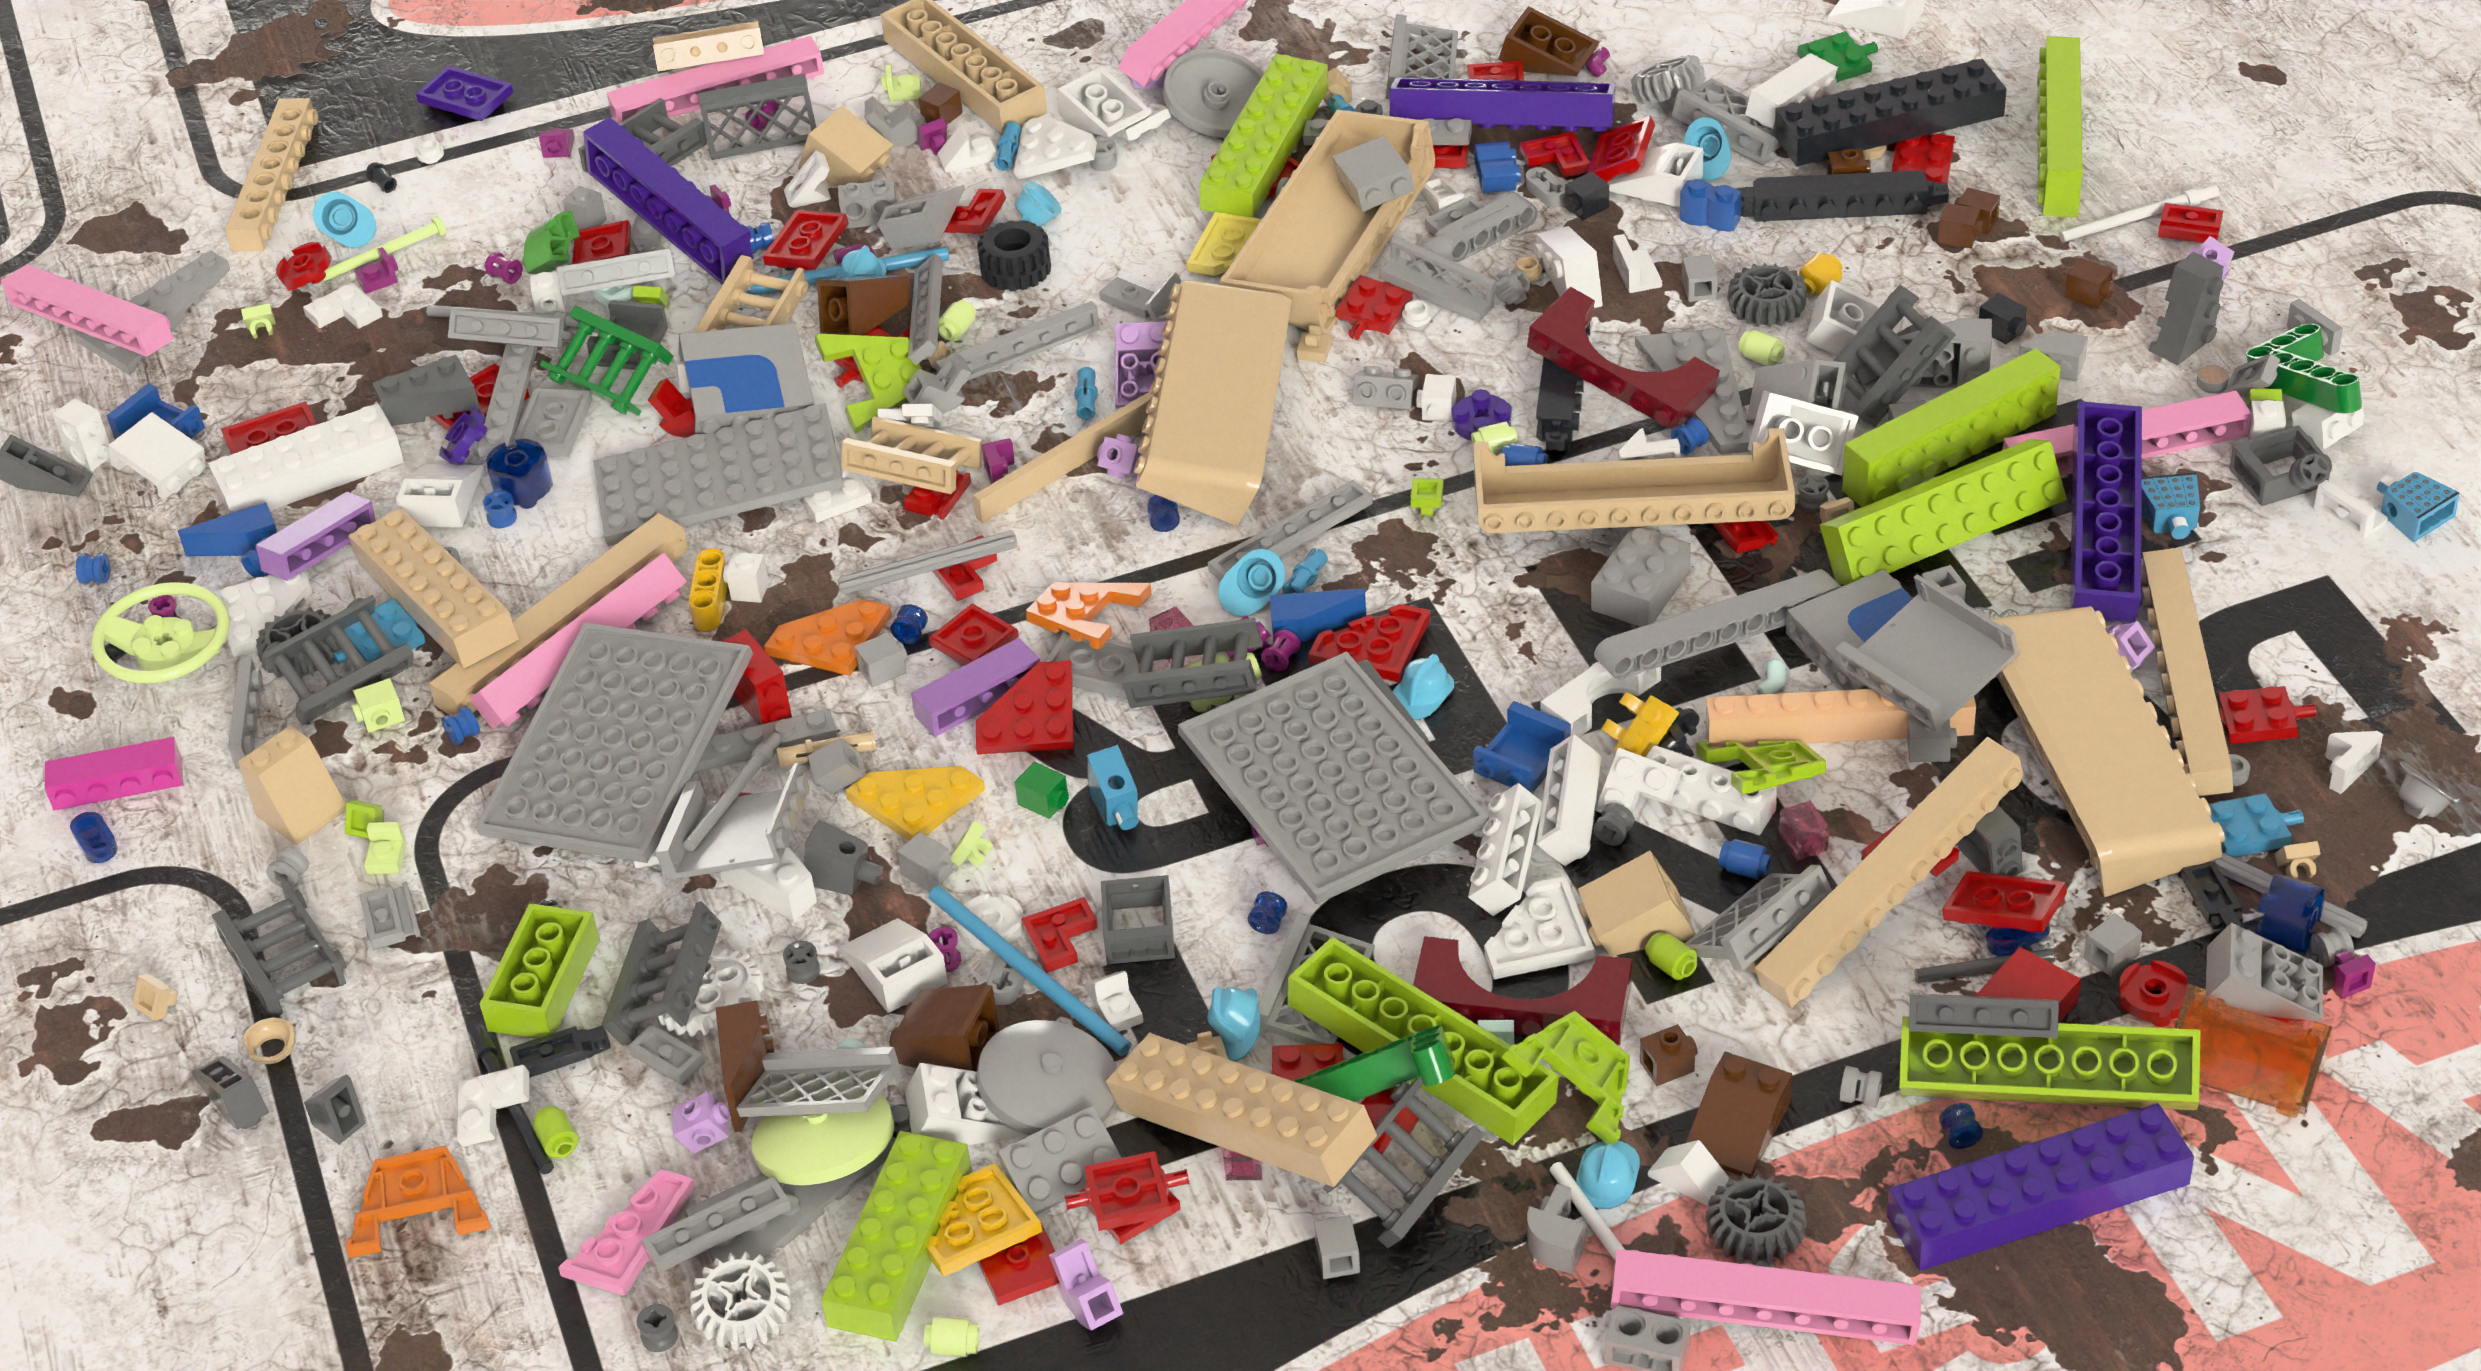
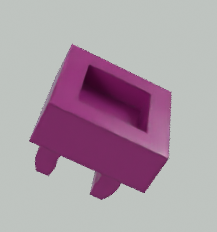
[917,118,947,156]
[2332,950,2376,999]

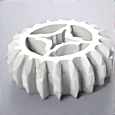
[690,1251,791,1351]

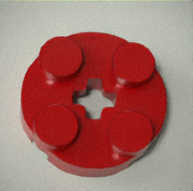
[276,242,332,291]
[2118,960,2192,1027]

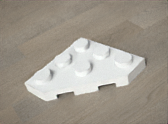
[1014,116,1097,180]
[213,570,312,657]
[1484,876,1594,979]

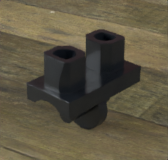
[1657,699,1700,757]

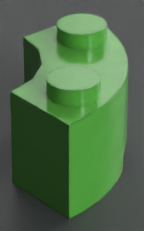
[522,211,580,274]

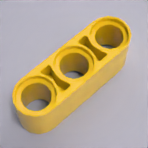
[689,548,728,632]

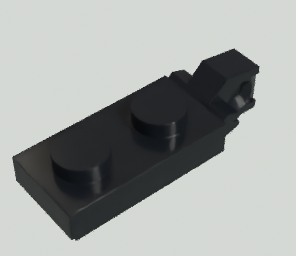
[2181,862,2243,933]
[509,1025,611,1078]

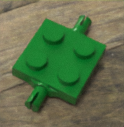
[1797,31,1878,83]

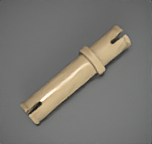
[776,730,876,768]

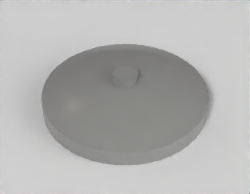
[1163,49,1264,137]
[976,1020,1117,1135]

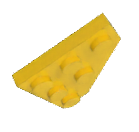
[845,766,985,841]
[926,1163,1043,1277]

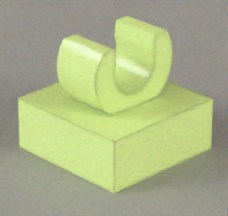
[241,303,276,339]
[950,821,993,867]

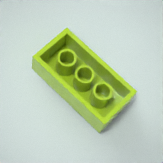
[480,903,600,1039]

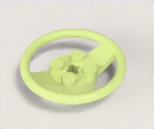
[91,582,230,683]

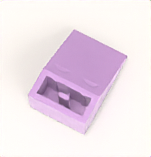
[1115,322,1166,407]

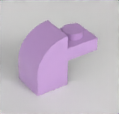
[1049,1239,1124,1331]

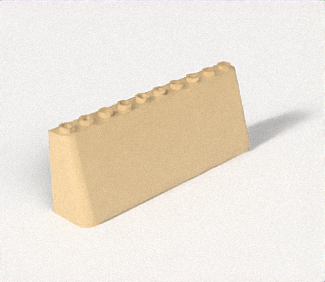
[1219,110,1435,335]
[1134,280,1292,526]
[1473,428,1795,533]
[1991,606,2225,898]

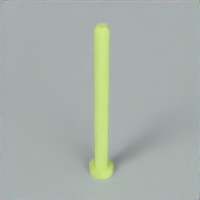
[322,216,446,281]

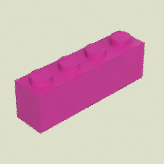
[45,737,183,811]

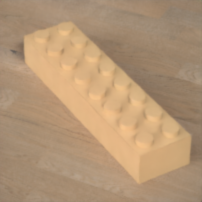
[880,0,1047,134]
[348,508,519,669]
[1106,1033,1377,1187]

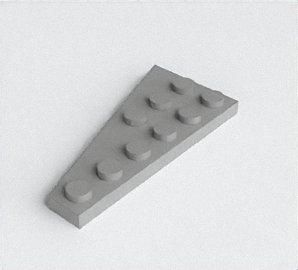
[76,250,230,375]
[1635,328,1750,454]
[684,1138,895,1263]

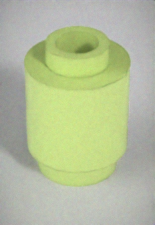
[938,300,976,341]
[1738,330,1785,366]
[1471,421,1518,455]
[924,1316,980,1357]

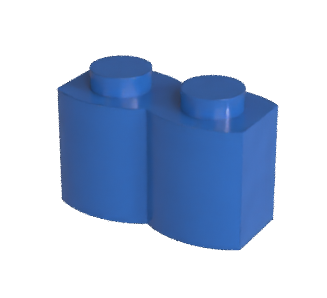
[1474,141,1521,194]
[1680,179,1741,232]

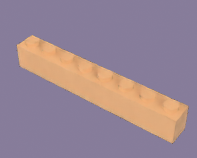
[1705,689,1976,748]

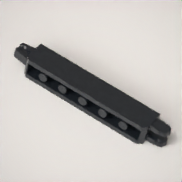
[1736,170,1949,222]
[1536,322,1591,451]

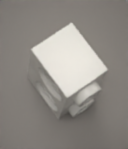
[52,398,110,471]

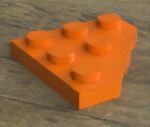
[764,599,892,676]

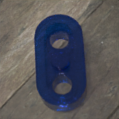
[70,812,118,863]
[1986,923,2050,956]

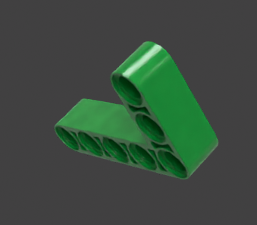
[2246,324,2362,414]
[1293,1025,1455,1102]

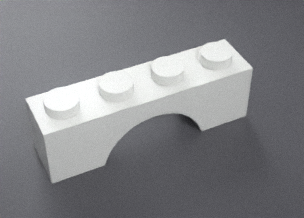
[1540,662,1661,738]

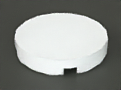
[957,894,1024,951]

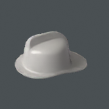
[2399,761,2456,819]

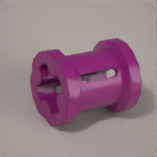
[745,102,780,131]
[484,252,523,284]
[148,595,181,619]
[1261,629,1300,672]
[928,927,962,972]

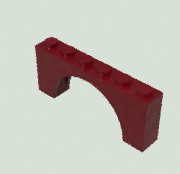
[1527,286,1720,430]
[1413,936,1632,1045]

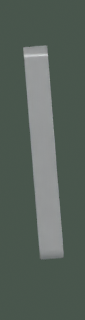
[1594,569,1842,680]

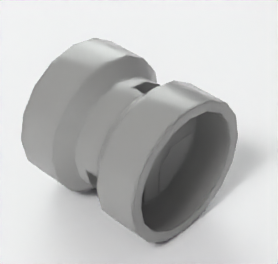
[1840,1066,1883,1108]

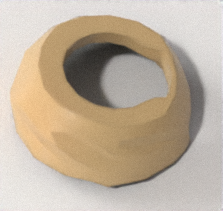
[242,1017,296,1064]

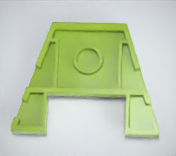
[815,334,922,433]
[1696,740,1826,794]
[1501,1011,1630,1145]

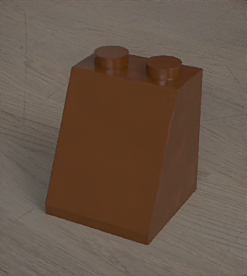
[817,274,909,336]
[889,984,1000,1072]

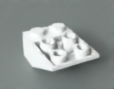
[1607,143,1703,207]
[396,463,484,528]
[838,918,948,1013]
[905,1063,1027,1146]

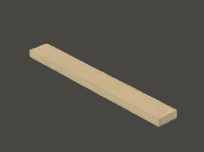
[973,392,1154,523]

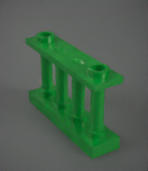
[540,305,674,416]

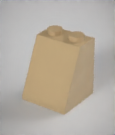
[798,106,893,185]
[238,725,346,846]
[1578,851,1696,956]

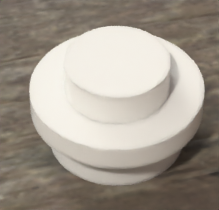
[416,139,444,164]
[1402,300,1431,327]

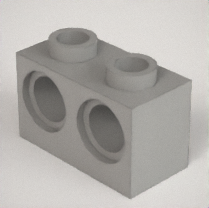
[838,179,897,229]
[1605,1305,1691,1371]

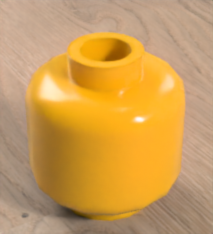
[1799,253,1843,295]

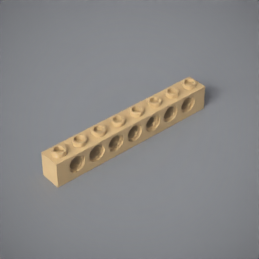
[225,98,318,251]

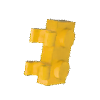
[1600,692,1679,757]

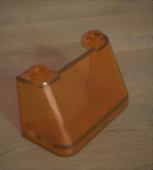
[2174,984,2333,1118]

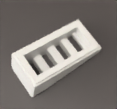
[1421,176,1465,213]

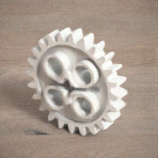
[652,949,765,1037]

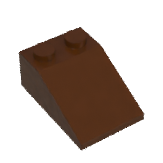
[1498,6,1600,77]
[715,1000,775,1132]
[1686,1051,1792,1179]

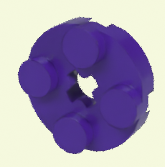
[1451,389,1512,441]
[439,407,487,465]

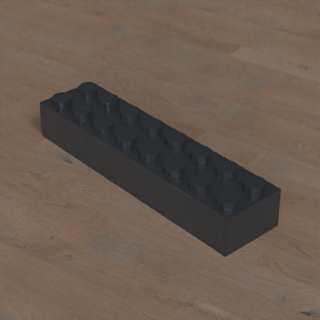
[1774,58,2007,167]

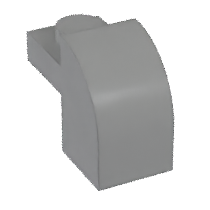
[864,96,925,148]
[903,352,971,414]
[1527,1184,1585,1274]

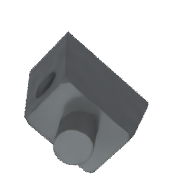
[804,820,883,895]

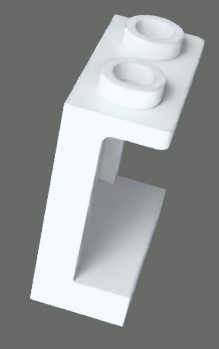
[108,412,206,500]

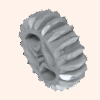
[1630,55,1706,105]

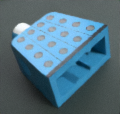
[2141,472,2200,539]
[2377,472,2460,542]
[1087,745,1139,830]

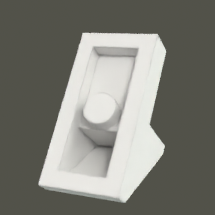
[938,126,997,173]
[784,150,831,208]
[1618,428,1680,461]
[2326,731,2383,794]
[1085,971,1144,1032]

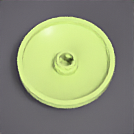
[751,1088,894,1185]

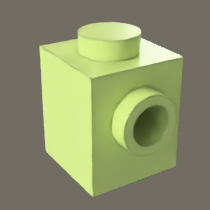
[351,678,405,733]

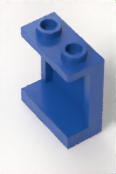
[106,383,205,439]
[1473,701,1571,794]

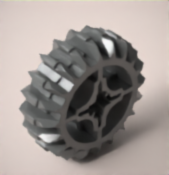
[1727,262,1807,327]
[256,607,341,678]
[1705,1173,1807,1266]

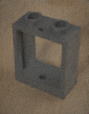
[2229,425,2332,506]
[1955,805,2023,876]
[1101,875,1175,964]

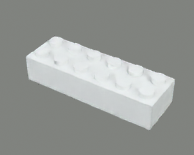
[208,403,404,514]

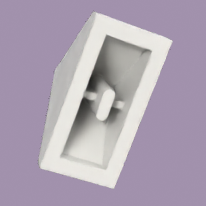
[1648,1140,1729,1206]

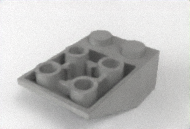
[877,185,965,250]
[1898,318,1992,388]
[1746,359,1847,423]
[2206,923,2323,1021]

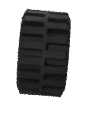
[977,220,1051,291]

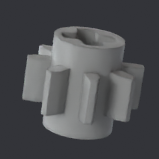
[1495,268,1530,305]

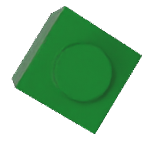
[1014,762,1069,819]

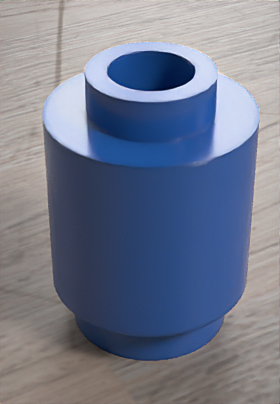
[1501,443,1547,466]
[1718,839,1772,880]

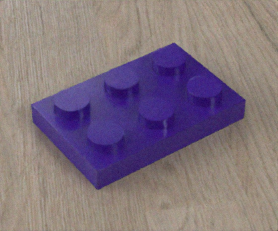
[416,65,514,121]

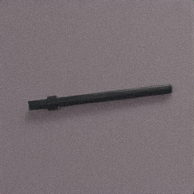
[467,1022,554,1174]

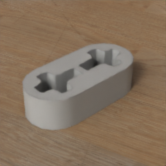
[1526,167,1565,207]
[987,946,1028,1005]

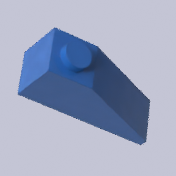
[177,503,277,557]
[1270,588,1367,642]

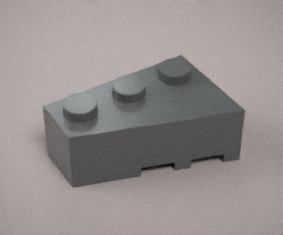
[2148,252,2224,366]
[372,354,481,426]

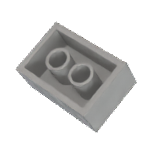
[1591,527,1691,627]

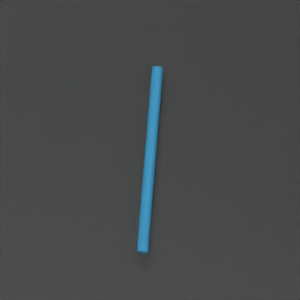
[747,246,949,295]
[928,885,1132,1057]

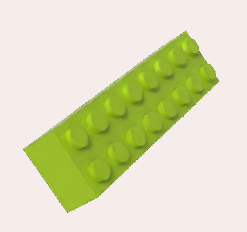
[2037,36,2083,217]
[1199,54,1328,218]
[1842,348,2061,507]
[1820,439,2067,585]
[1288,936,1559,1145]
[1899,1016,2201,1110]

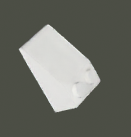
[1828,0,1924,39]
[1058,66,1151,137]
[1806,280,1909,355]
[1747,391,1858,476]

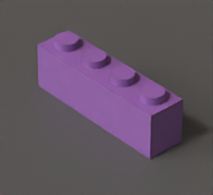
[256,492,376,581]
[911,638,1040,737]

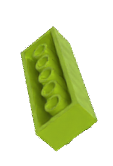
[821,1131,972,1342]

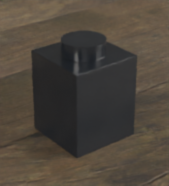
[1564,171,1609,220]
[1979,293,2027,345]

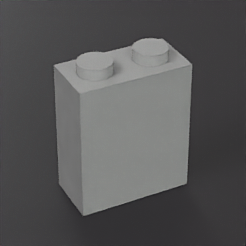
[1332,135,1414,212]

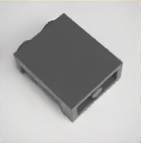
[586,300,668,370]

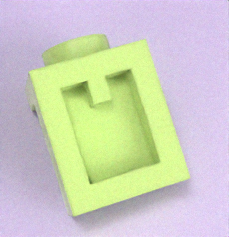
[881,64,921,102]
[364,822,406,874]

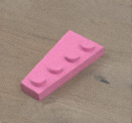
[558,1169,695,1296]

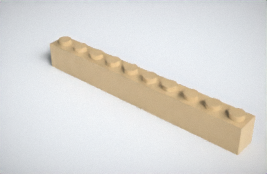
[429,513,689,716]
[2141,547,2233,796]
[1755,737,2024,1009]

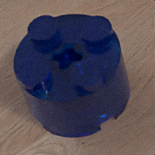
[486,439,553,509]
[2255,874,2325,952]

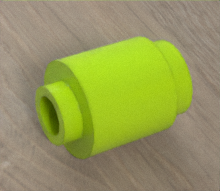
[1645,932,1697,980]
[533,1106,579,1158]

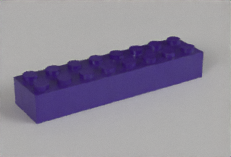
[1389,77,1616,131]
[583,117,753,285]
[2070,401,2142,623]
[1887,1103,2194,1271]

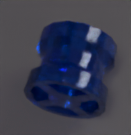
[1147,495,1180,532]
[890,604,928,644]
[1247,891,1288,935]
[1939,1103,1983,1149]

